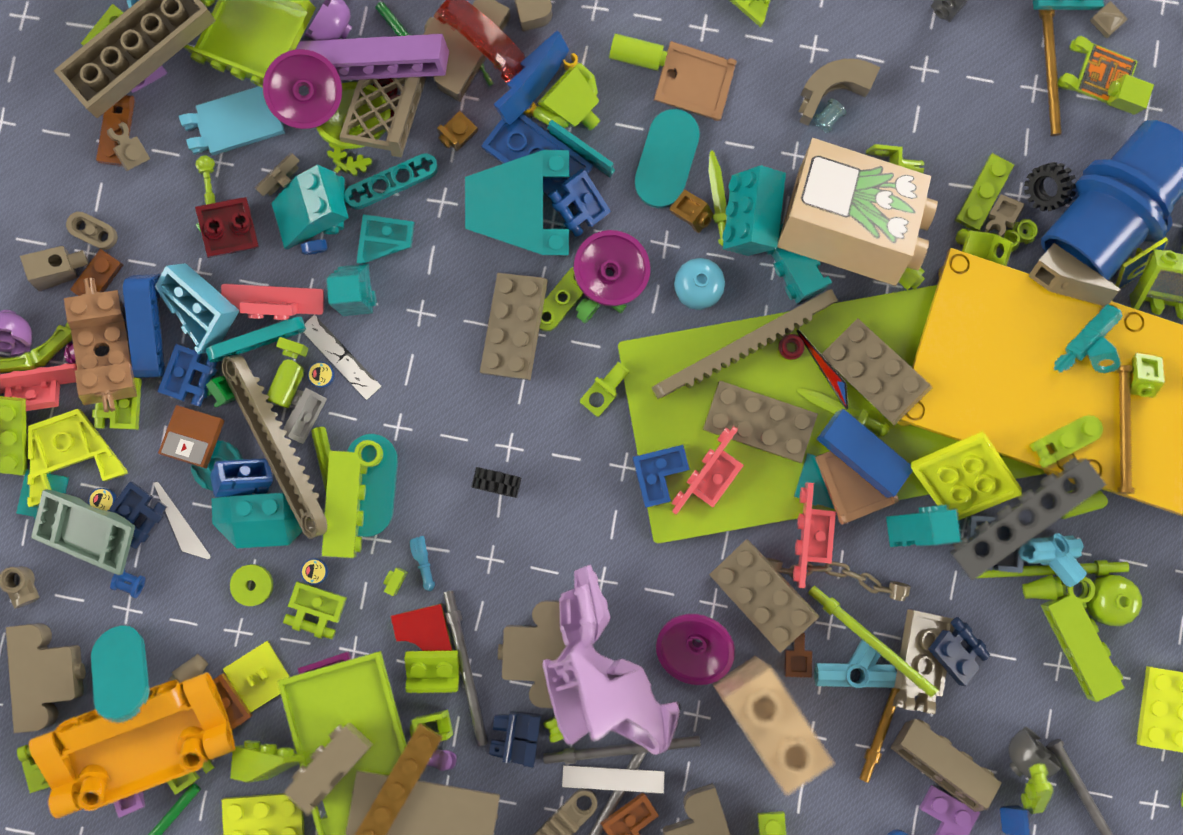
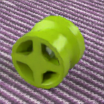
[543,716,564,743]

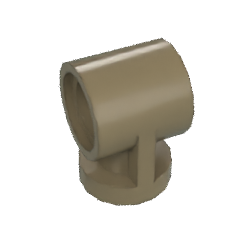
[0,566,40,609]

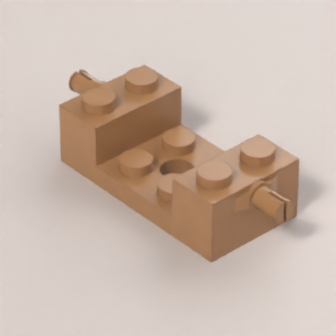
[64,278,137,412]

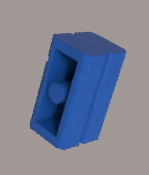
[210,458,273,497]

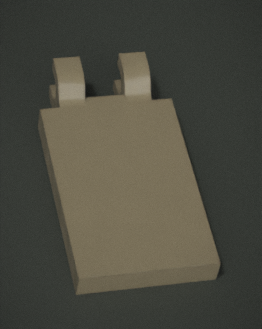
[893,609,954,714]

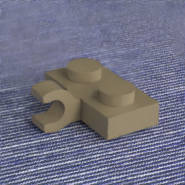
[254,152,300,196]

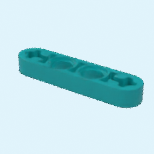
[344,153,438,210]
[206,317,306,363]

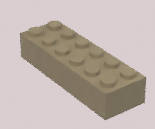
[53,0,216,118]

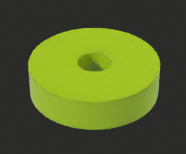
[230,564,274,606]

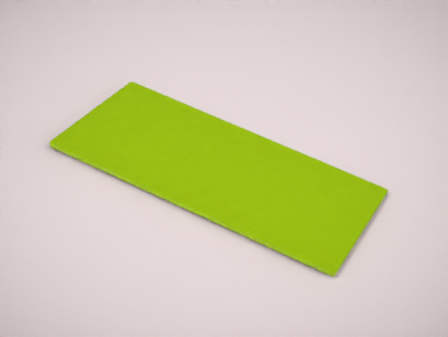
[618,285,1045,544]

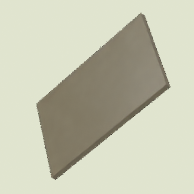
[346,770,500,835]

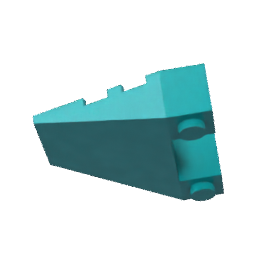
[465,150,569,255]

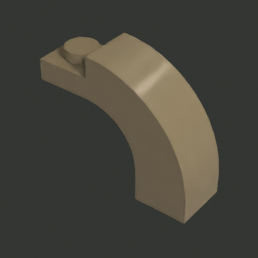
[798,59,880,126]

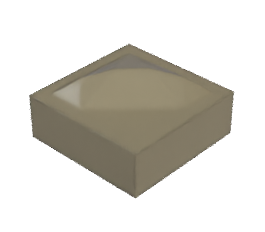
[1089,1,1128,38]

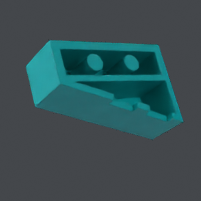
[766,224,832,304]
[327,263,377,316]
[886,505,961,547]

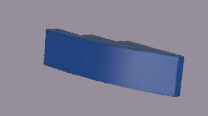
[493,31,569,126]

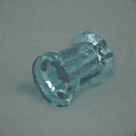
[813,98,847,133]

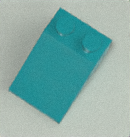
[271,165,349,249]

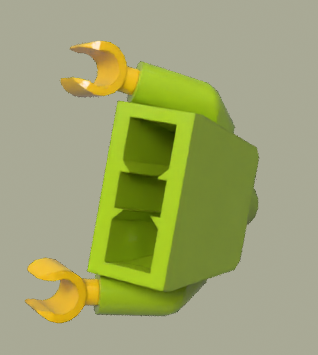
[523,53,600,131]

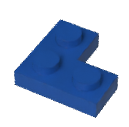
[632,445,690,508]

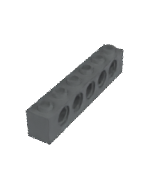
[950,457,1106,581]

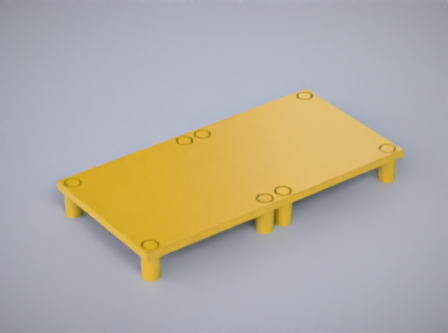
[897,248,1183,516]

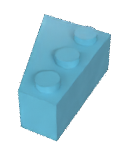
[155,263,240,354]

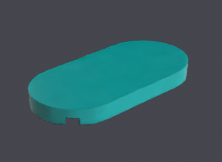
[635,109,700,208]
[347,434,398,537]
[91,625,149,723]

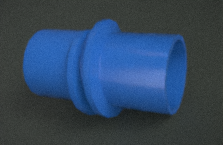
[1041,120,1183,281]

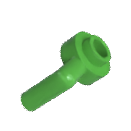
[576,298,627,324]

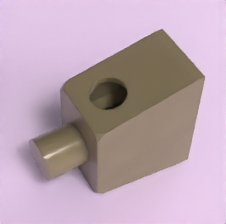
[20,246,89,291]

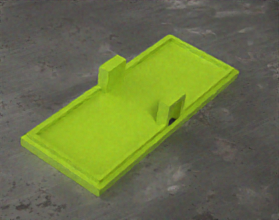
[277,651,407,835]

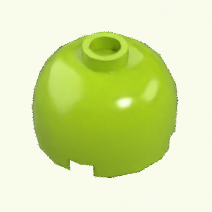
[1086,575,1142,626]

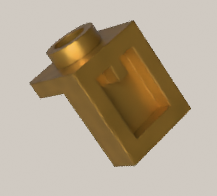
[437,111,478,151]
[669,189,714,233]

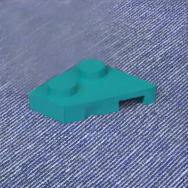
[356,214,415,264]

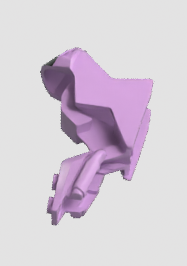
[543,565,681,755]

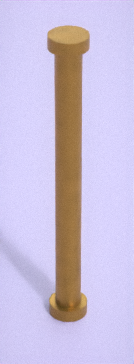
[1116,366,1135,494]

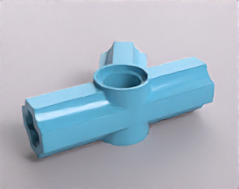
[1018,533,1087,587]
[814,639,897,688]

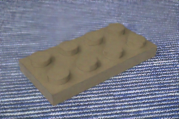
[480,273,548,380]
[821,318,932,425]
[703,381,818,463]
[709,539,820,653]

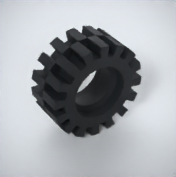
[1024,162,1076,211]
[471,467,521,498]

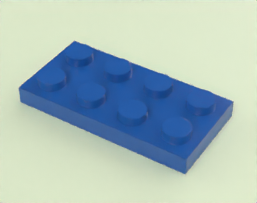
[481,114,593,198]

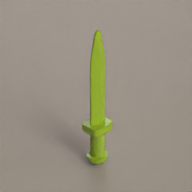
[708,150,727,246]
[797,388,890,437]

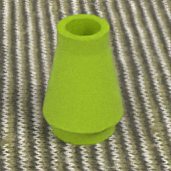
[1022,574,1063,600]

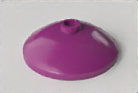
[263,49,342,129]
[573,230,650,306]
[656,614,735,685]

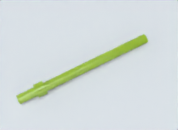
[977,560,1129,578]
[808,585,939,698]

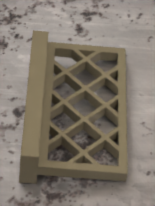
[339,76,427,158]

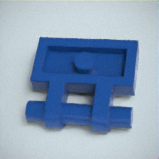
[548,169,611,237]
[157,344,217,407]

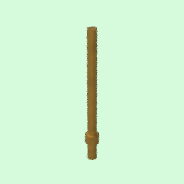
[1039,10,1062,136]
[859,688,900,783]

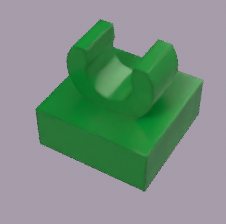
[206,375,236,407]

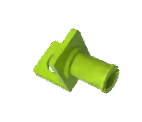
[866,144,924,173]
[956,229,1014,266]
[580,361,630,417]

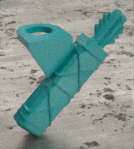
[1054,304,1123,373]

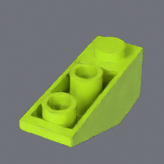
[230,740,305,782]

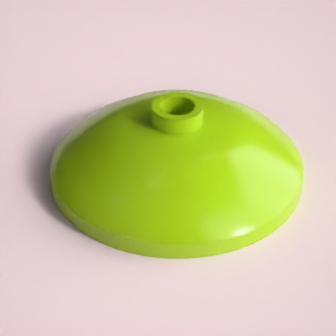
[316,82,391,149]

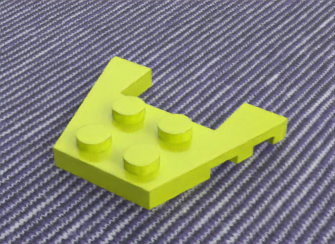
[27,409,128,507]

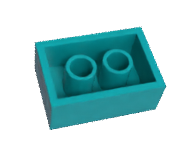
[723,165,786,256]

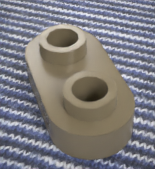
[66,212,118,250]

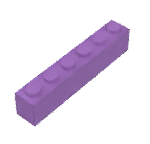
[295,34,449,80]

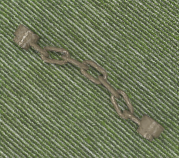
[765,557,911,601]

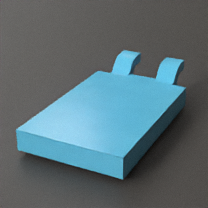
[179,86,285,156]

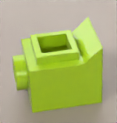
[410,709,454,741]

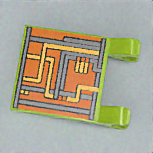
[1058,36,1138,103]

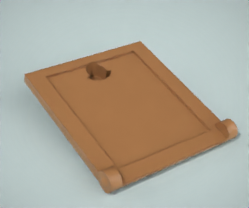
[654,41,737,121]
[815,451,899,525]

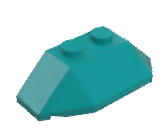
[211,492,315,548]

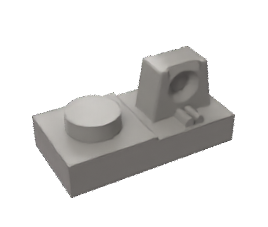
[283,388,327,444]

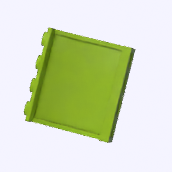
[184,0,316,88]

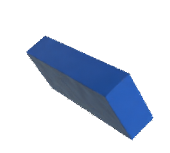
[817,409,913,498]

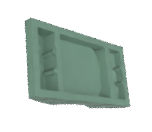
[31,489,135,575]

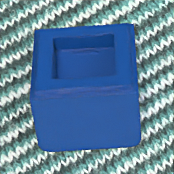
[1000,805,1030,835]

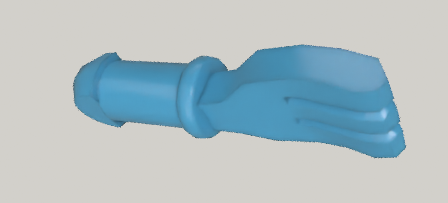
[410,536,435,591]

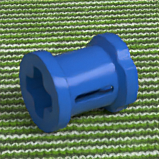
[110,569,146,598]

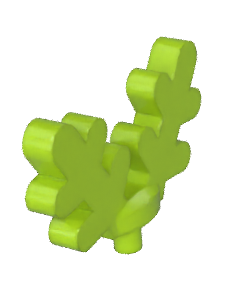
[327,143,372,176]

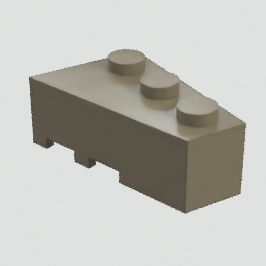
[283,722,373,815]

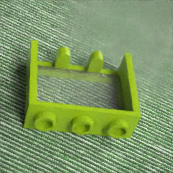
[1129,249,1183,320]

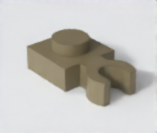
[107,122,150,171]
[985,194,1025,238]

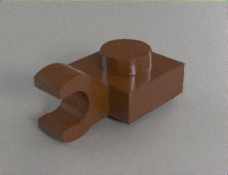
[784,632,812,678]

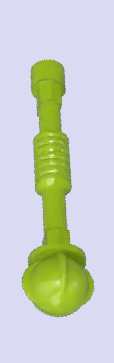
[195,155,216,205]

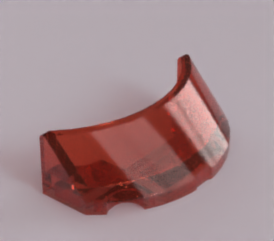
[433,0,526,83]

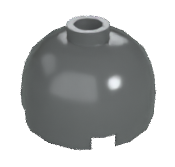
[1008,726,1061,779]

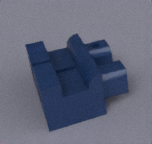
[489,711,542,768]

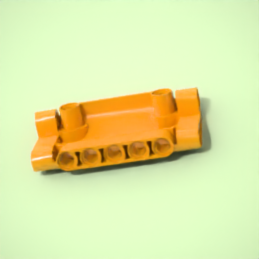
[29,672,235,819]

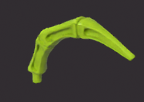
[0,323,72,373]

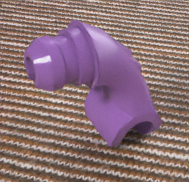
[427,750,457,771]

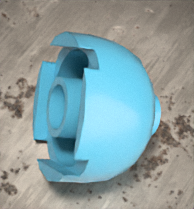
[674,258,725,310]

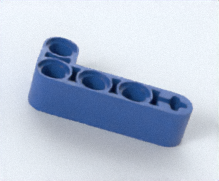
[123,274,165,378]

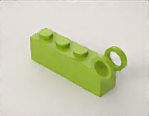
[322,440,383,558]
[1040,577,1124,702]

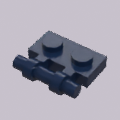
[108,482,167,549]
[928,617,990,686]

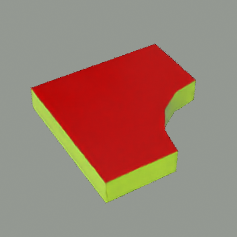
[391,603,453,651]

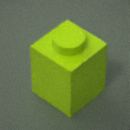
[1107,74,1154,115]

